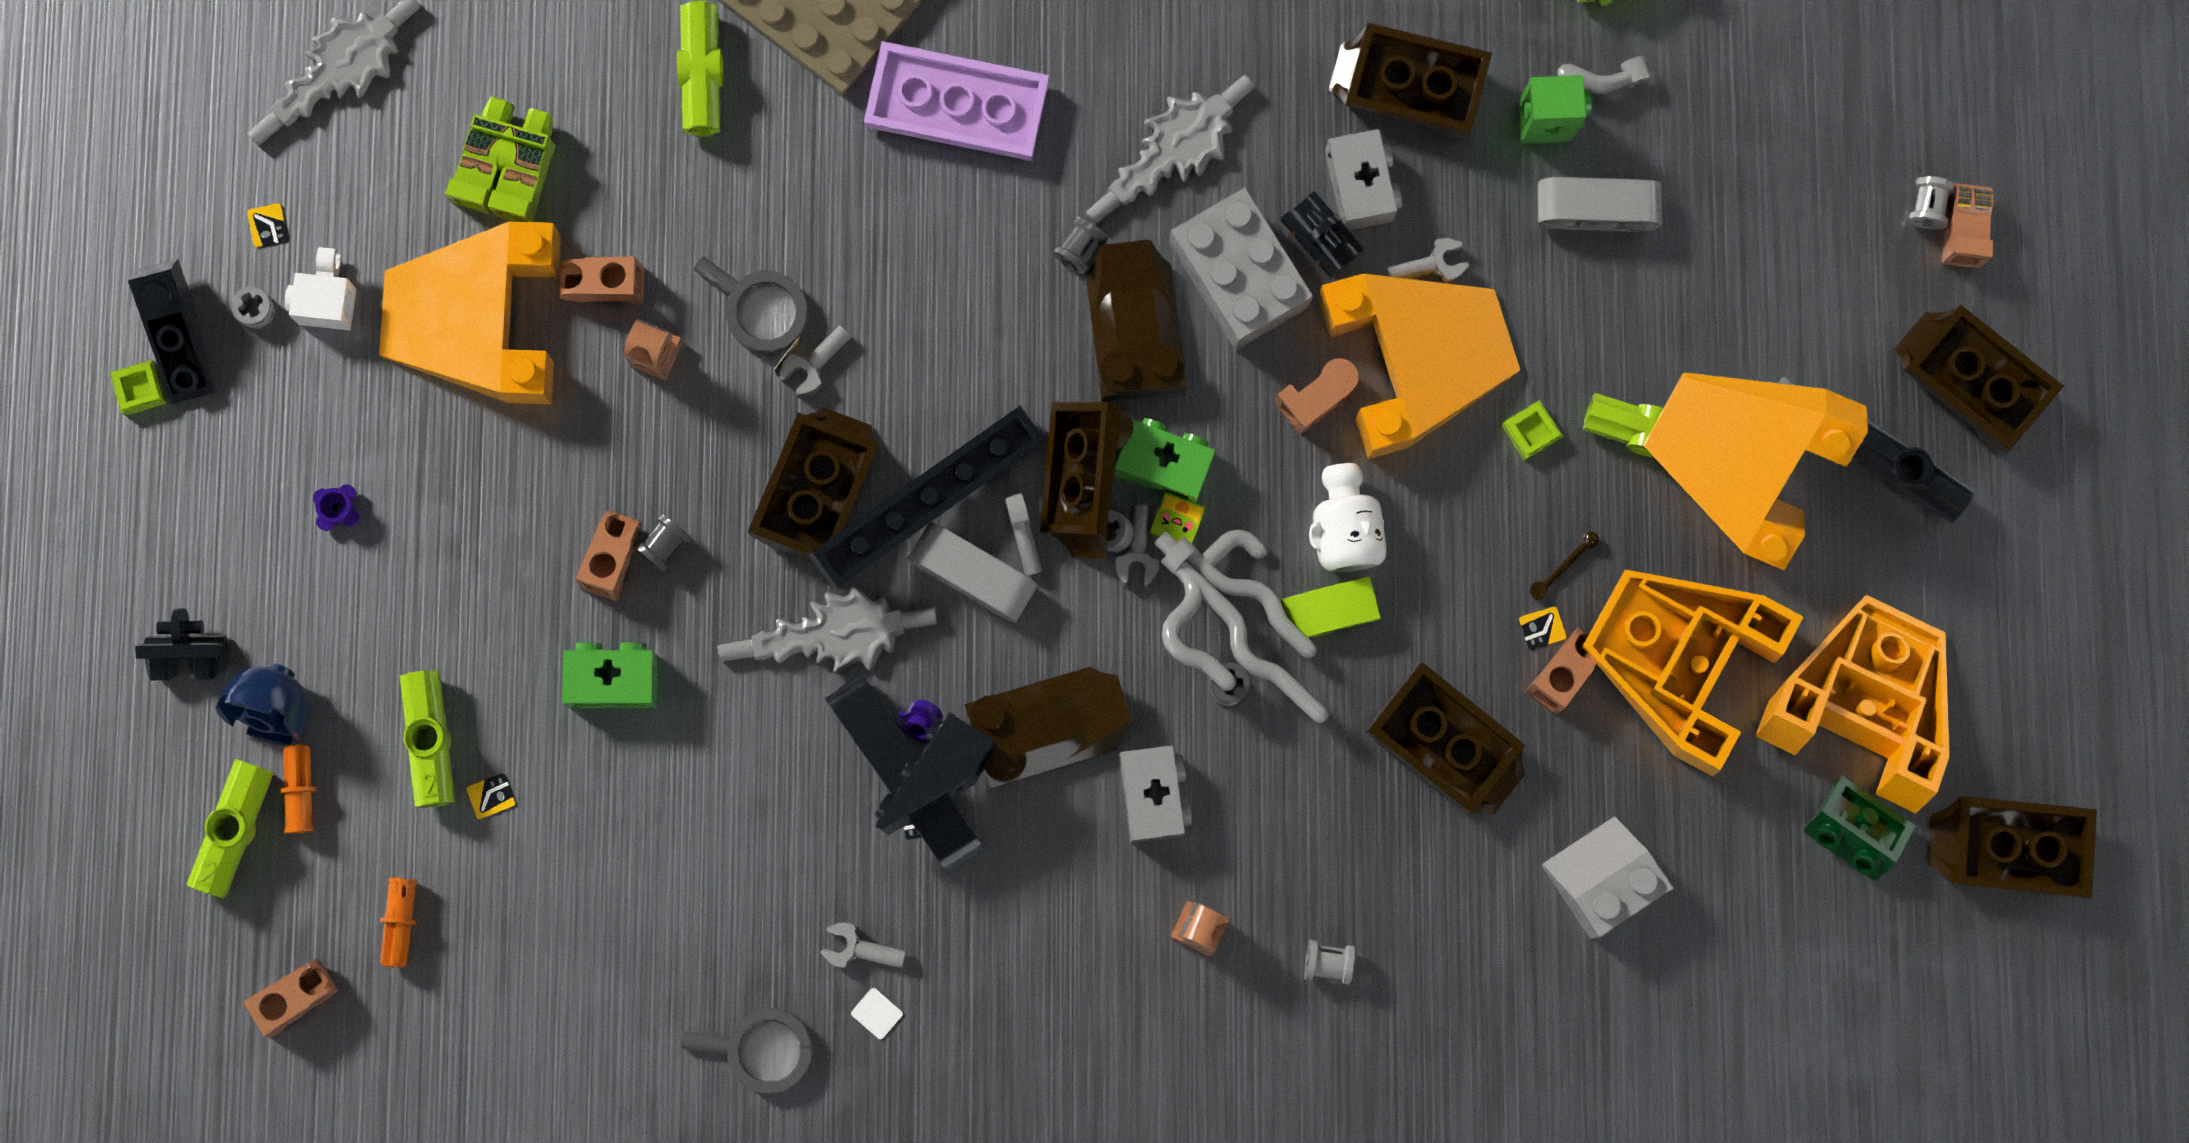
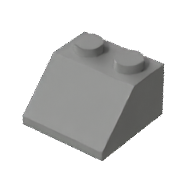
[1541,816,1673,939]

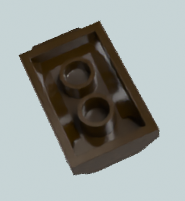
[1329,22,1492,138]
[1085,240,1187,402]
[1894,304,2064,454]
[1040,402,1134,559]
[748,407,879,563]
[1365,662,1525,815]
[964,667,1133,790]
[1928,796,2097,899]

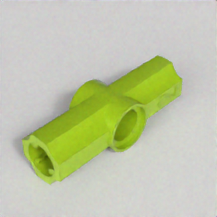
[677,1,724,136]
[1582,393,1663,458]
[400,670,456,808]
[186,759,274,899]

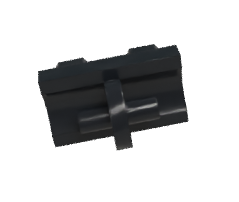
[1280,191,1364,279]
[135,608,227,681]

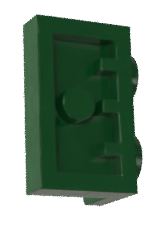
[1803,775,1916,880]

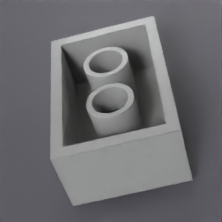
[1169,187,1313,351]

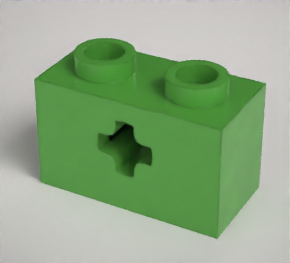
[1518,75,1592,144]
[1114,418,1215,503]
[562,642,658,708]

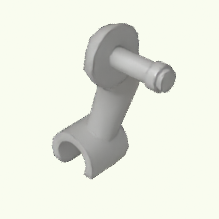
[1558,56,1651,94]

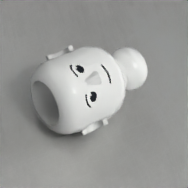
[1309,463,1387,572]

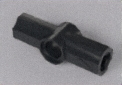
[1853,419,1975,523]

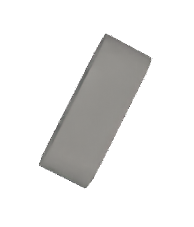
[1538,177,1662,232]
[907,522,1038,623]

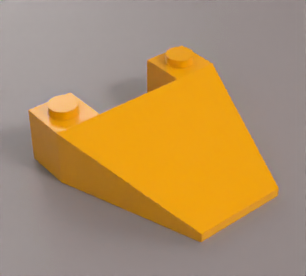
[379,221,561,405]
[1317,273,1520,459]
[1644,372,1868,570]
[1582,569,1804,777]
[1755,595,1949,814]

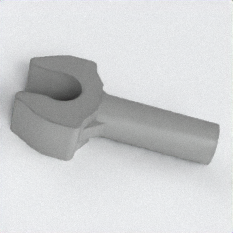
[1386,238,1469,284]
[780,326,851,398]
[1004,493,1042,576]
[1115,505,1159,588]
[821,922,906,968]

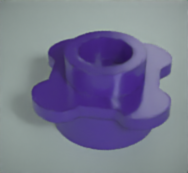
[313,484,360,531]
[895,700,943,743]

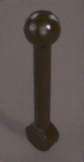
[1529,531,1599,600]

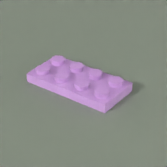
[864,41,1049,161]

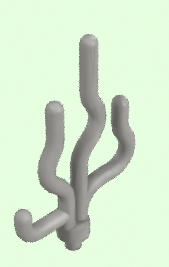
[1154,529,1329,723]

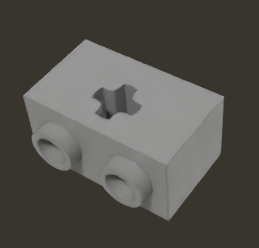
[1325,129,1402,231]
[1119,745,1192,843]

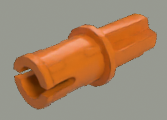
[280,744,316,834]
[380,877,418,968]

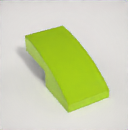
[1281,576,1381,638]

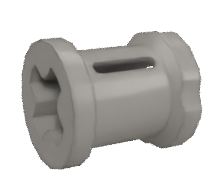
[1908,176,1955,230]
[1304,939,1355,984]

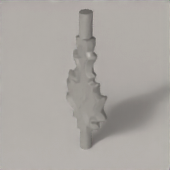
[247,0,421,147]
[1085,75,1255,225]
[717,586,937,673]

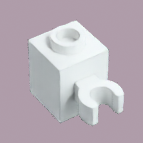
[285,247,356,331]

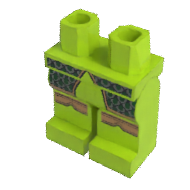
[445,97,555,222]

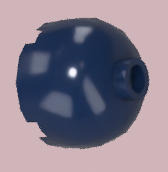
[215,664,310,746]

